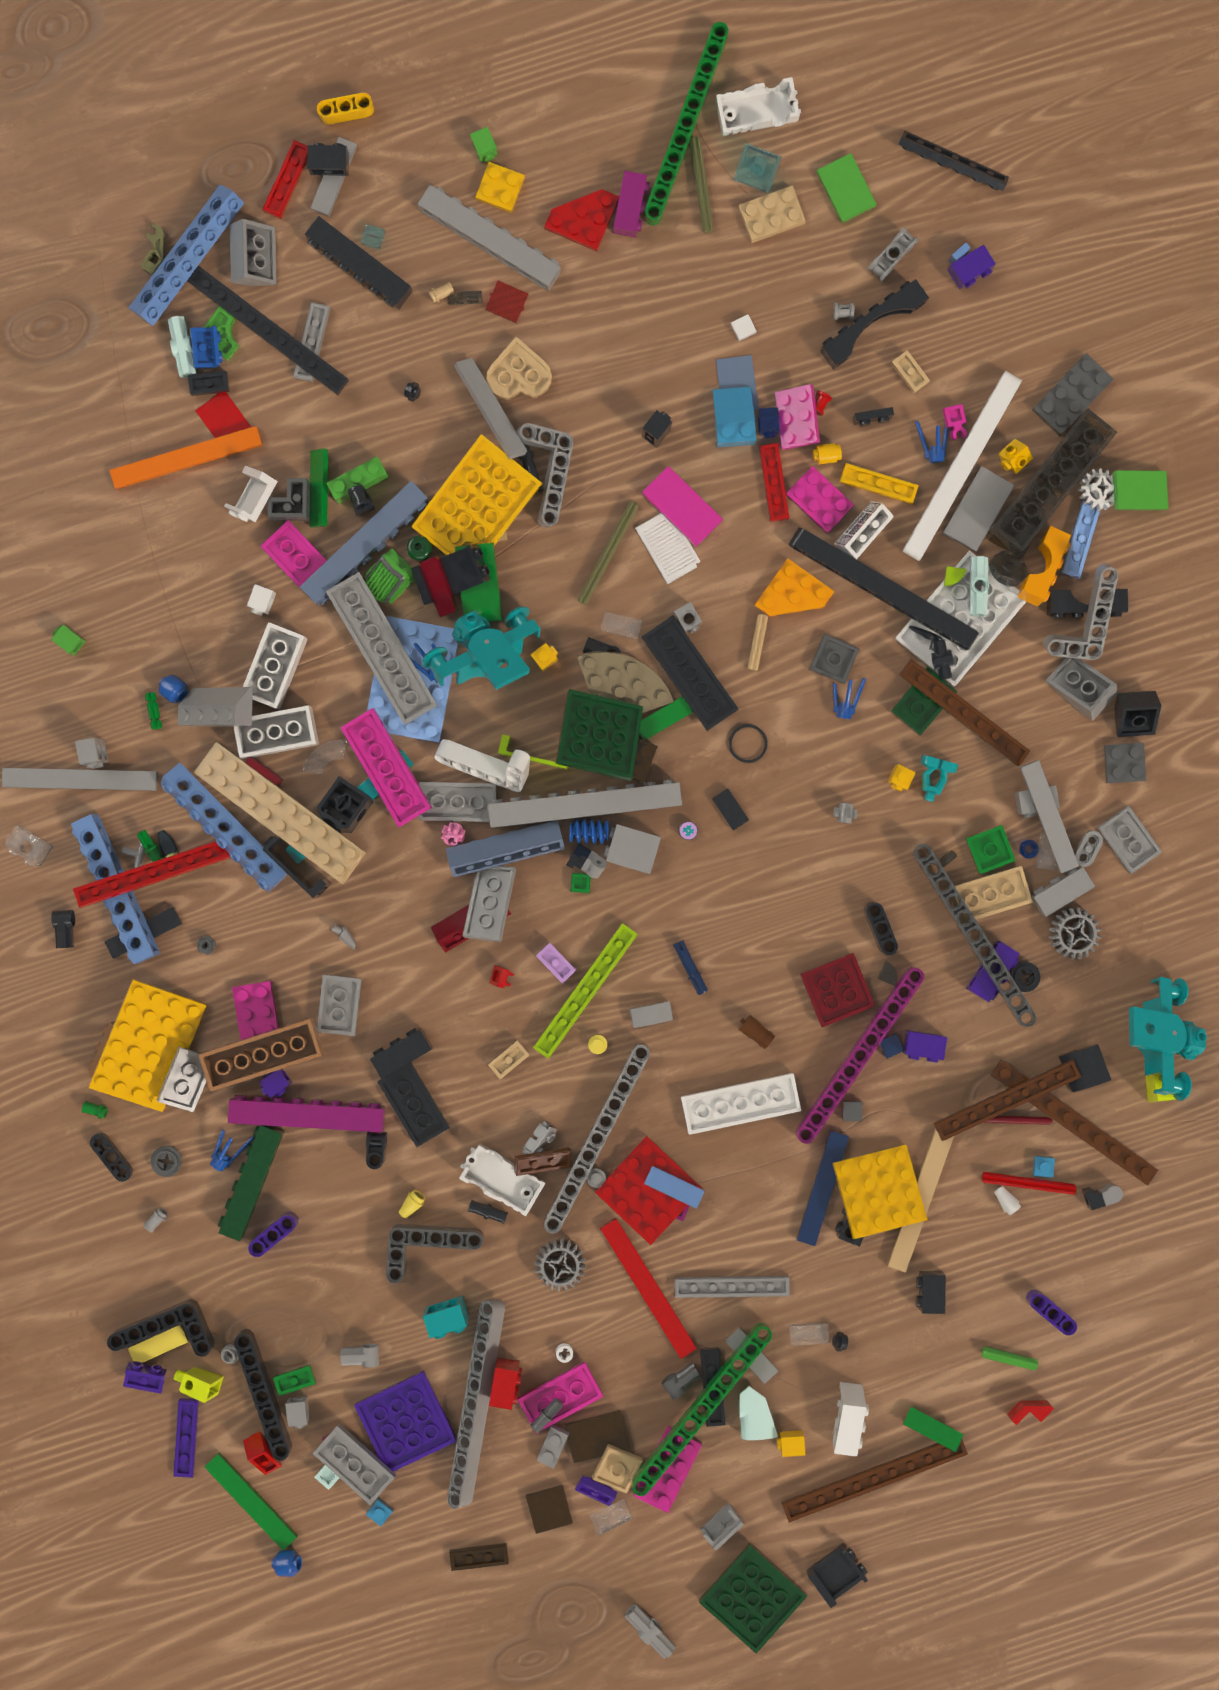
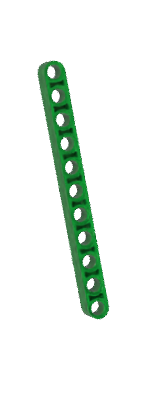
[645,22,729,226]
[632,1322,772,1496]

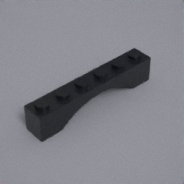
[820,279,929,370]

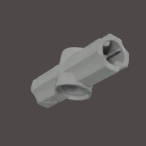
[624,1603,676,1659]

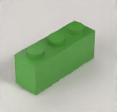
[327,456,389,504]

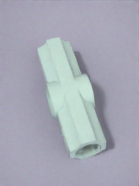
[168,316,197,378]
[969,556,989,617]

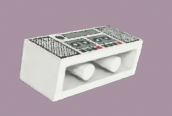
[834,501,894,559]

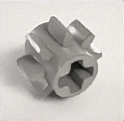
[833,803,858,823]

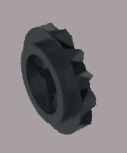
[1010,962,1041,992]

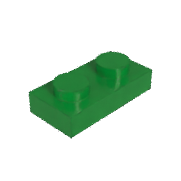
[273,1364,316,1396]

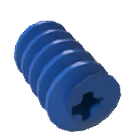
[569,818,609,844]

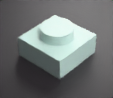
[314,1465,339,1490]

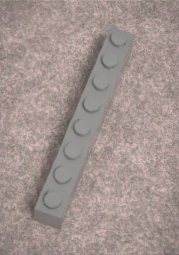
[418,185,561,292]

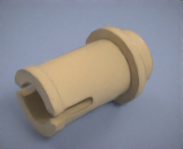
[429,282,454,303]

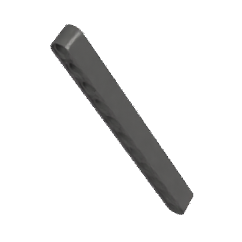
[913,844,1036,1027]

